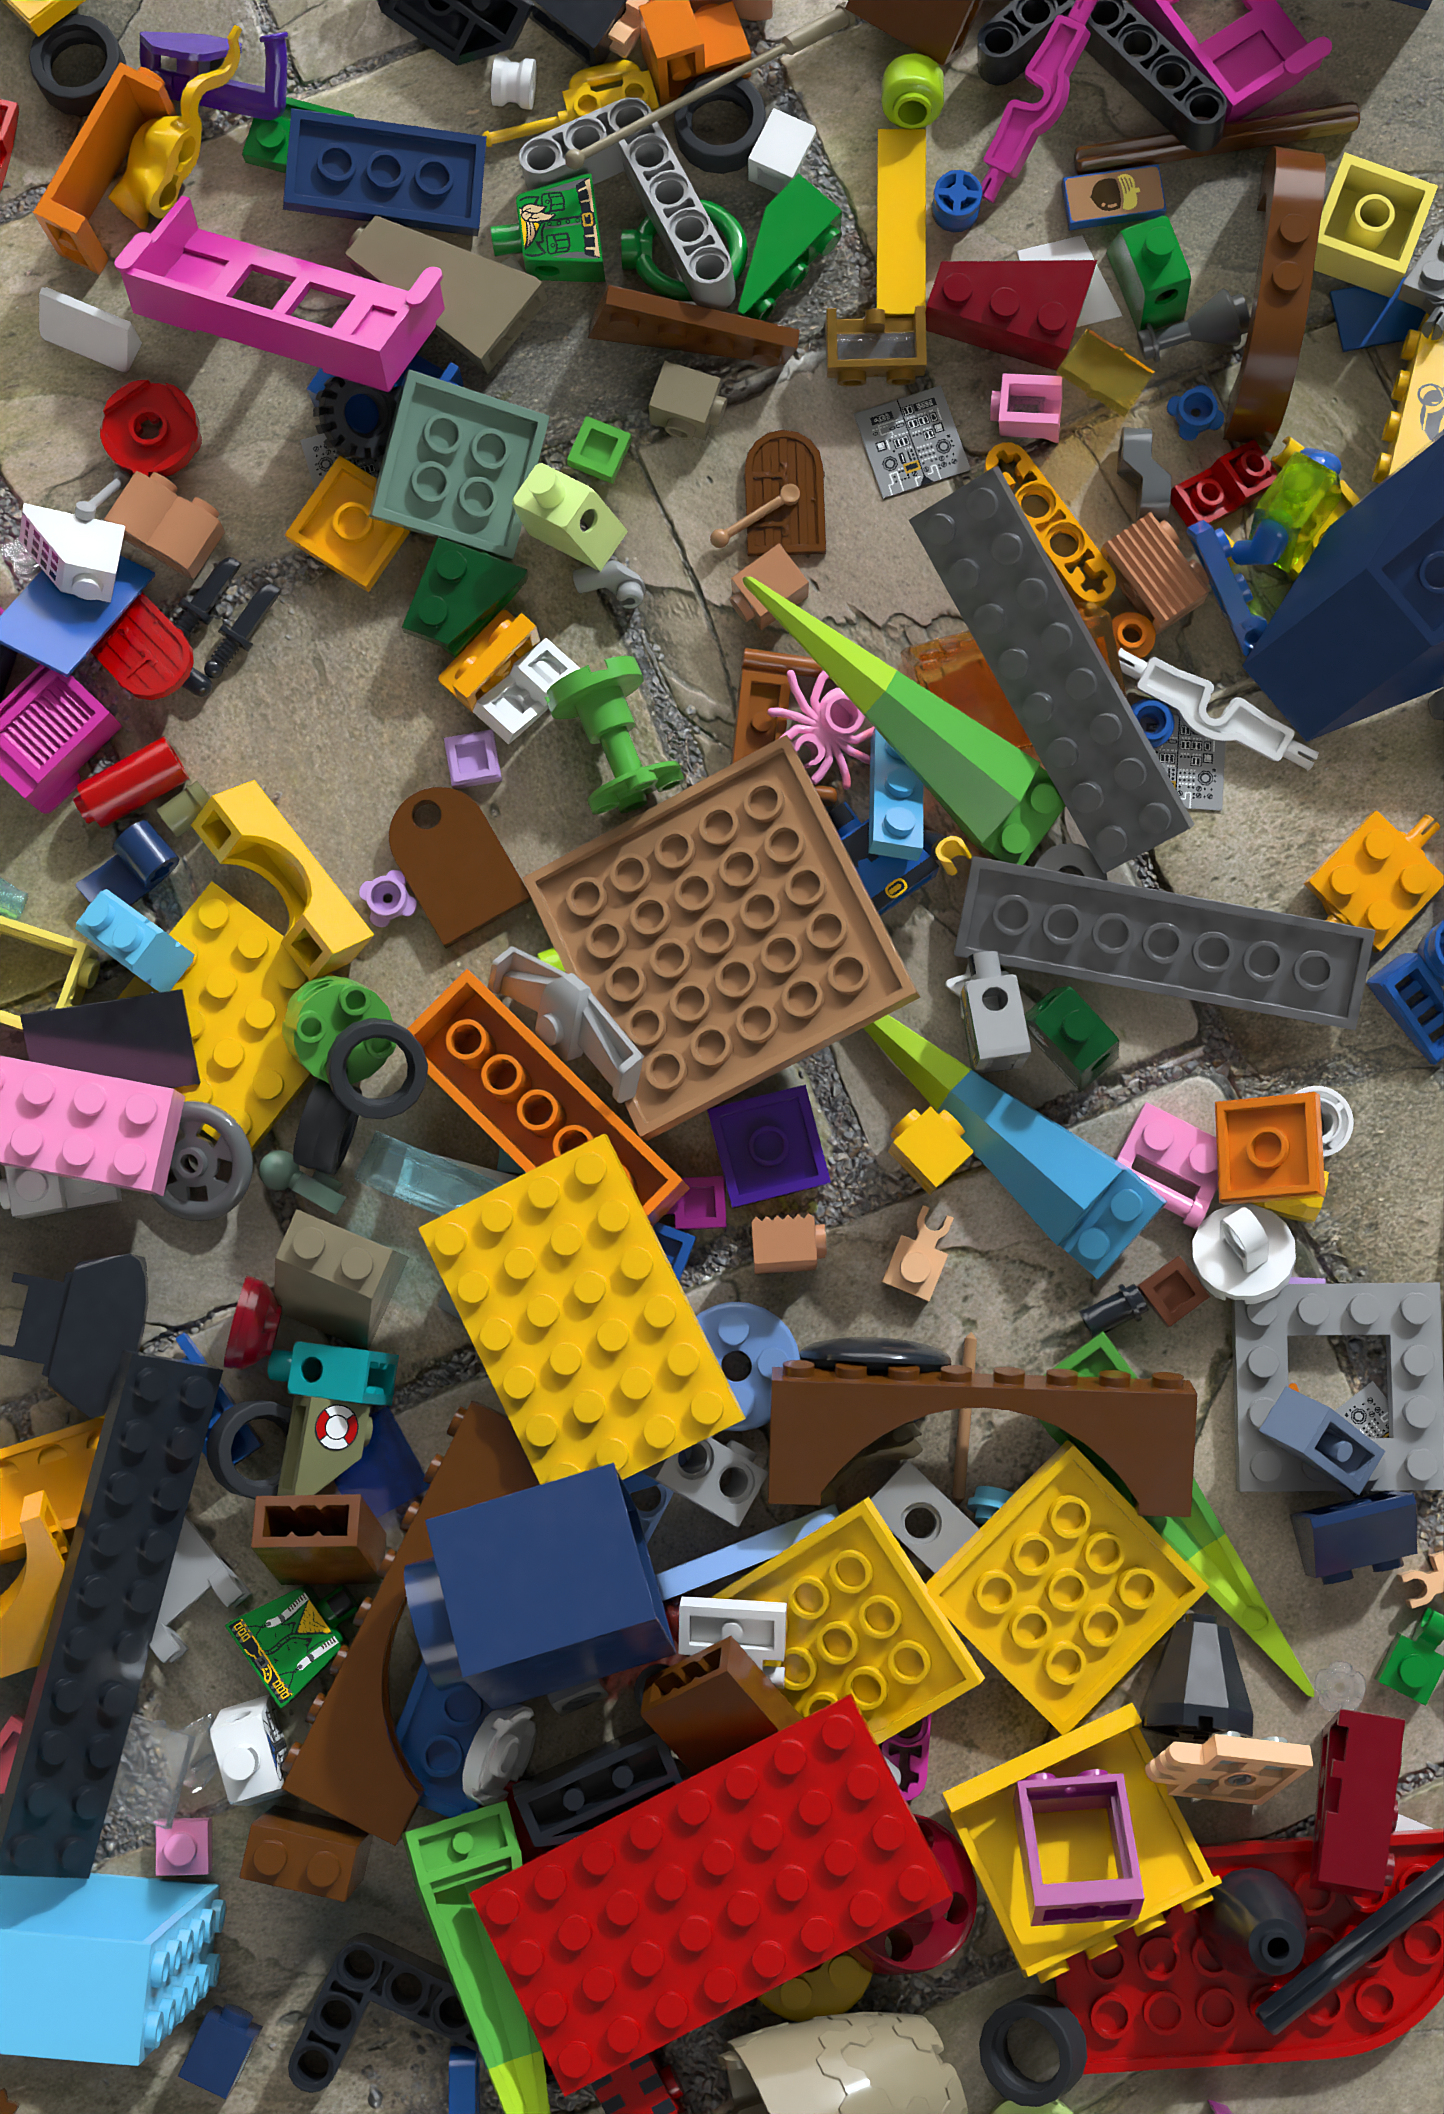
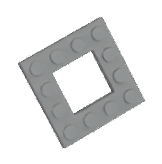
[1231,1282,1444,1492]

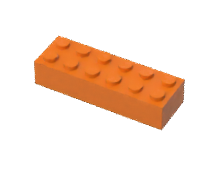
[407,969,690,1227]

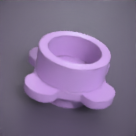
[359,870,417,928]

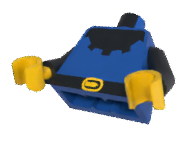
[828,802,972,916]

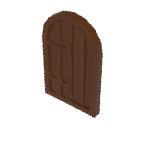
[743,430,826,556]

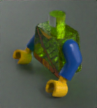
[1225,436,1342,573]

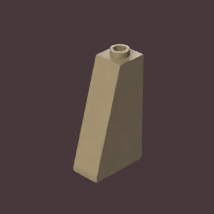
[345,215,549,374]

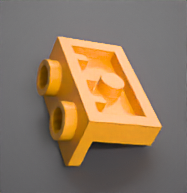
[438,610,540,713]

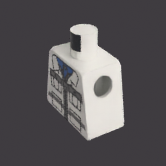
[210,1694,290,1806]

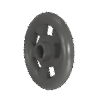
[151,1101,253,1221]

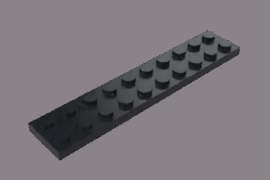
[0,1350,223,1879]

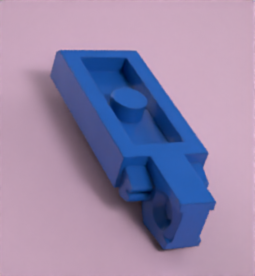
[1186,520,1267,656]

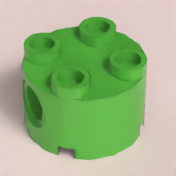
[282,976,396,1084]

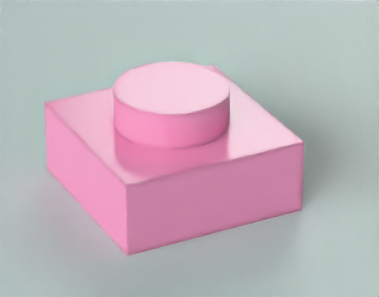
[156,1817,212,1876]

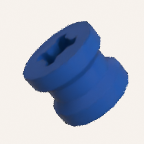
[931,170,983,233]

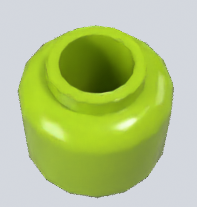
[881,53,944,129]

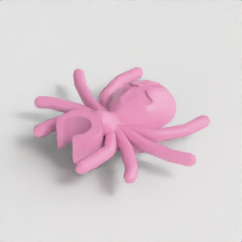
[767,670,875,790]

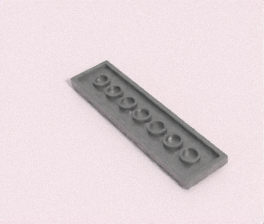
[909,466,1195,874]
[954,856,1376,1030]

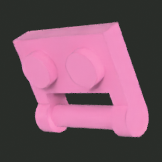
[1115,1102,1218,1230]

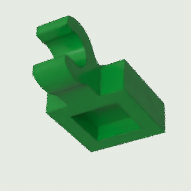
[1374,1607,1444,1706]

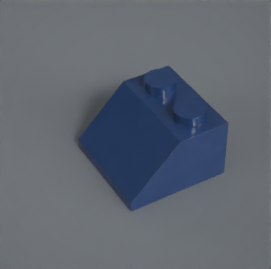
[1289,1491,1418,1585]

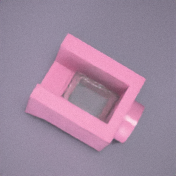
[990,374,1063,444]

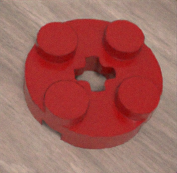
[100,380,202,477]

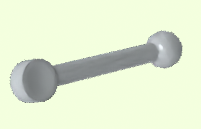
[75,469,132,520]

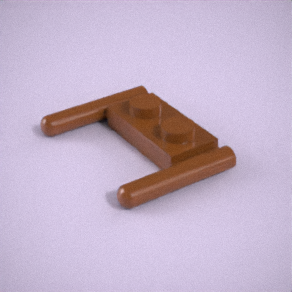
[730,648,837,807]

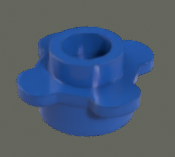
[1167,385,1224,441]

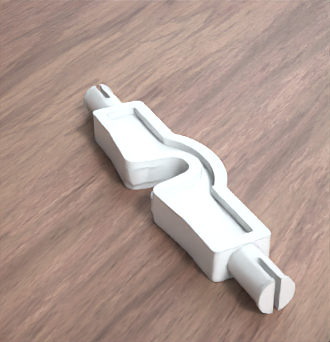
[1110,648,1319,771]

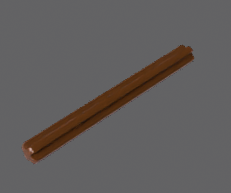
[1074,101,1360,176]

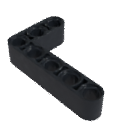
[977,0,1227,152]
[288,1932,558,2093]

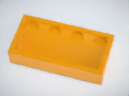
[0,1418,105,1565]

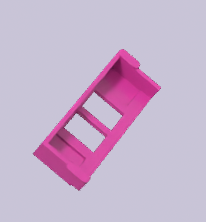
[1131,0,1332,122]
[114,196,445,392]
[0,607,123,814]

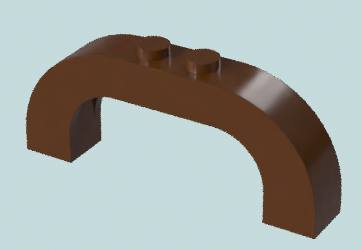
[1223,146,1326,447]

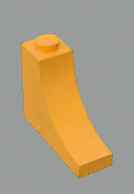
[0,1490,70,1678]

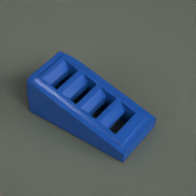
[1366,953,1444,1065]

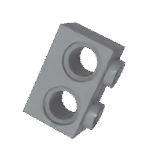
[640,1435,769,1527]

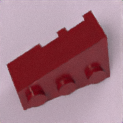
[925,260,1097,372]
[1309,1708,1406,1899]

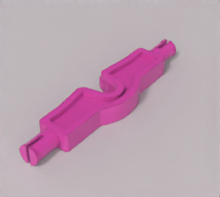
[981,0,1099,204]

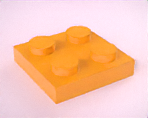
[284,455,411,593]

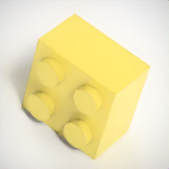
[1314,153,1438,298]

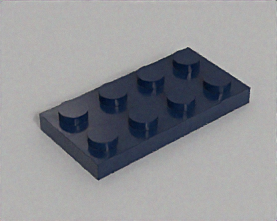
[283,108,487,237]

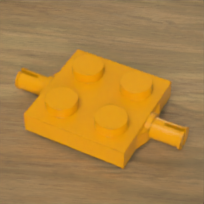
[1303,810,1444,953]

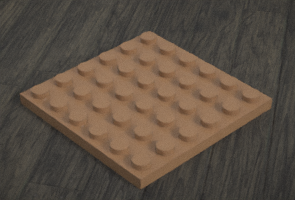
[523,734,921,1141]

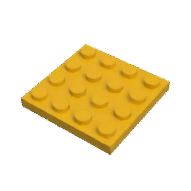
[117,881,334,1153]
[925,1440,1210,1736]
[709,1497,985,1745]

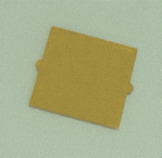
[1056,328,1155,417]

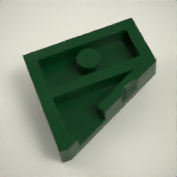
[402,537,529,650]

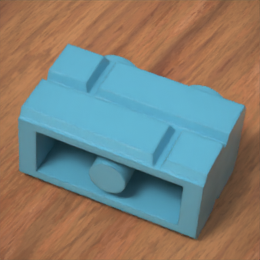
[75,889,194,992]

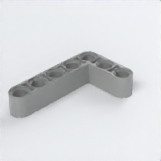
[519,97,736,311]

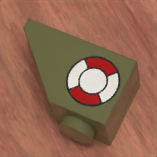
[277,1394,373,1496]

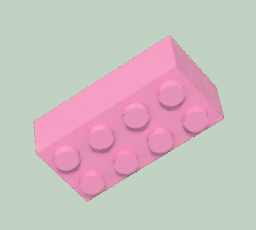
[0,1056,185,1196]

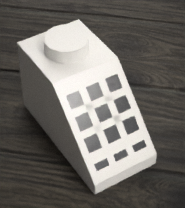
[19,503,125,602]

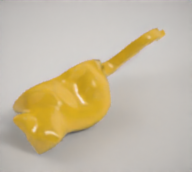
[108,25,242,229]

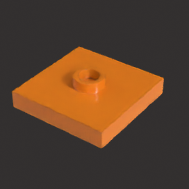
[1215,1092,1326,1205]

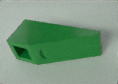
[738,173,842,321]

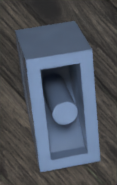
[1259,1386,1385,1495]

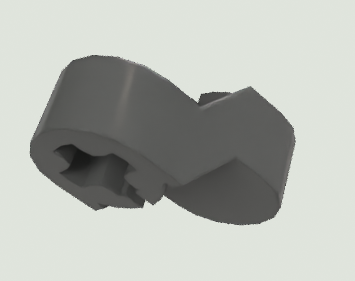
[1117,427,1172,522]

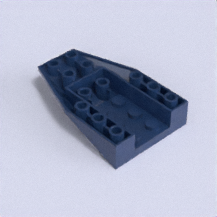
[1242,429,1444,742]

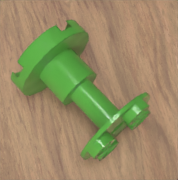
[545,656,685,815]

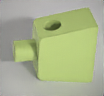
[512,463,628,572]

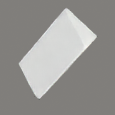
[39,287,142,372]

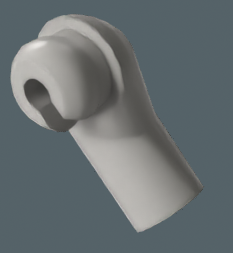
[573,560,646,609]

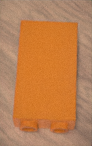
[33,62,178,275]

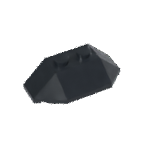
[377,0,535,66]

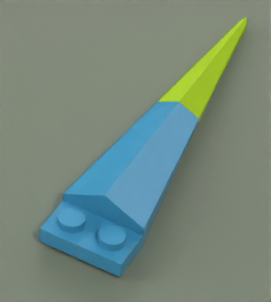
[863,1015,1167,1280]

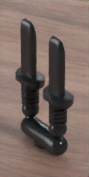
[174,557,282,697]

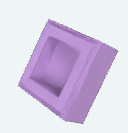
[444,729,502,789]

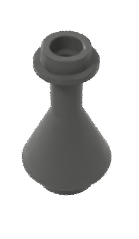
[1137,288,1250,362]

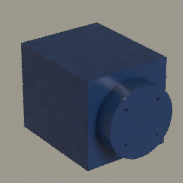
[404,1462,677,1710]

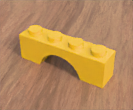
[191,780,374,981]

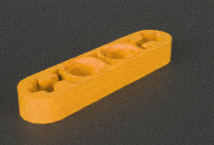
[984,442,1116,609]

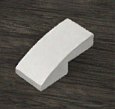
[473,638,580,744]

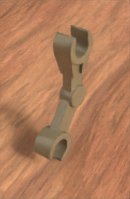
[814,1421,923,1510]

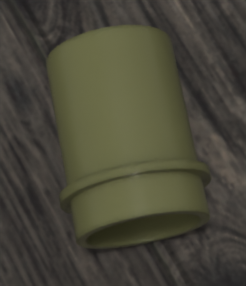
[157,781,210,838]

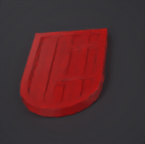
[90,592,194,700]

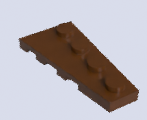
[588,285,800,367]

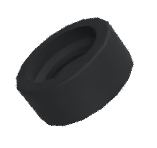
[29,14,126,117]
[674,71,766,174]
[326,1018,428,1120]
[206,1400,292,1500]
[979,1994,1087,2107]

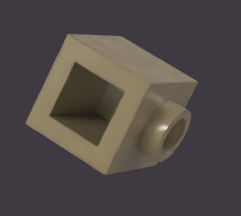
[649,360,727,441]

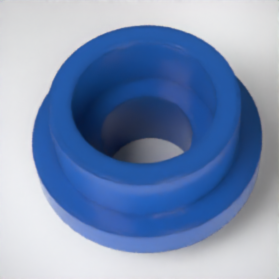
[1131,699,1175,749]

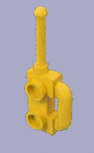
[482,60,659,147]

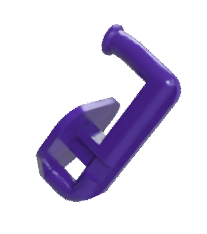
[139,31,288,120]

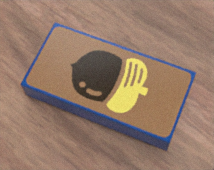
[1061,164,1167,231]

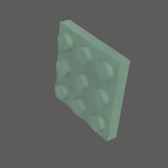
[368,370,550,561]

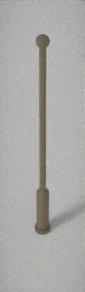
[565,2,856,170]

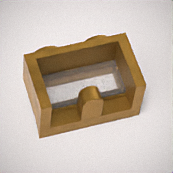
[825,306,927,387]

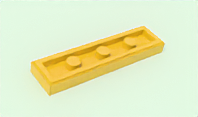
[876,129,926,318]

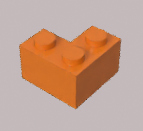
[639,0,751,106]

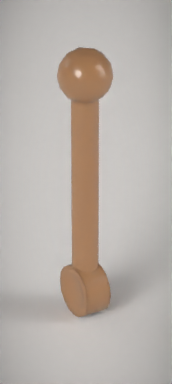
[710,484,800,548]

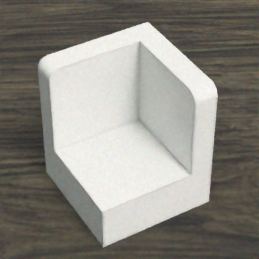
[748,108,816,194]

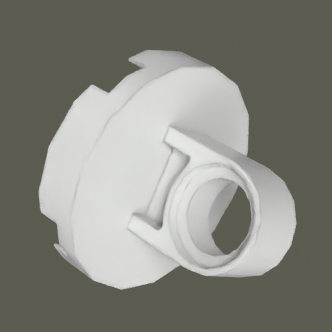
[1192,1204,1296,1304]

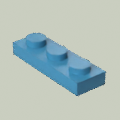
[868,728,923,861]

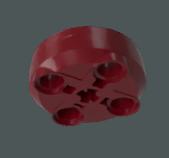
[847,1814,977,1975]

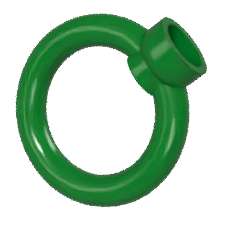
[621,199,748,302]

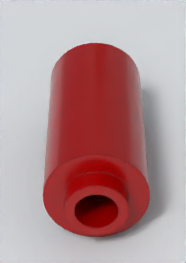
[73,736,190,828]

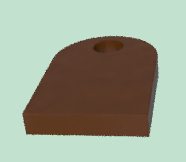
[389,787,532,949]

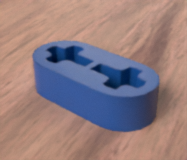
[449,2046,480,2114]

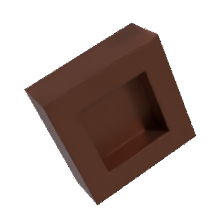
[1136,1255,1210,1328]

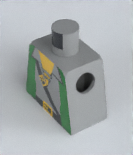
[960,951,1031,1074]

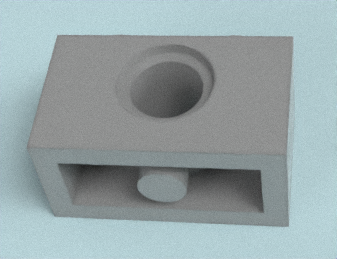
[869,1460,979,1578]

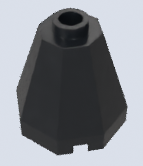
[1139,1613,1254,1741]

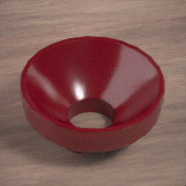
[223,1276,283,1370]

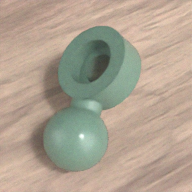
[259,1150,347,1215]

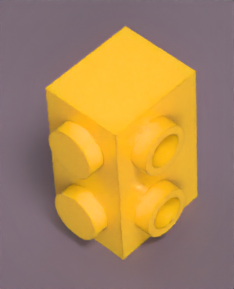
[888,1106,974,1195]

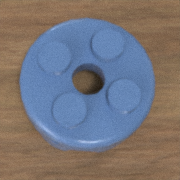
[696,1302,801,1431]

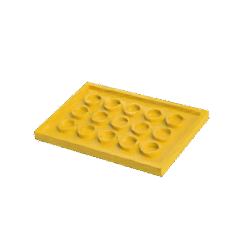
[418,1134,746,1485]

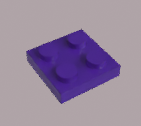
[707,1084,831,1209]

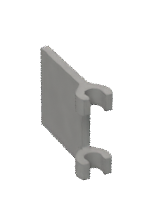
[149,1514,252,1663]

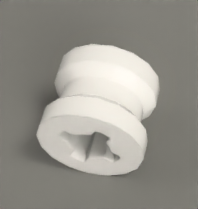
[491,55,537,110]

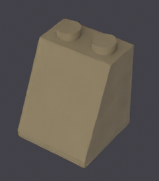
[274,1209,409,1351]

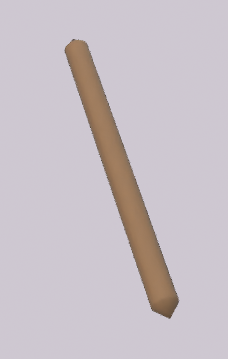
[952,1332,977,1505]

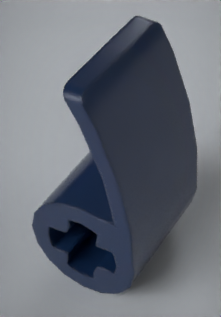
[76,820,180,906]

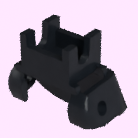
[0,1254,149,1418]

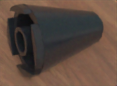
[1199,1867,1307,1979]

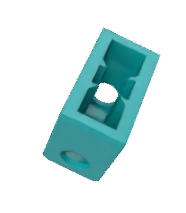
[268,1341,399,1406]

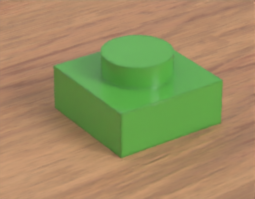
[567,416,632,484]

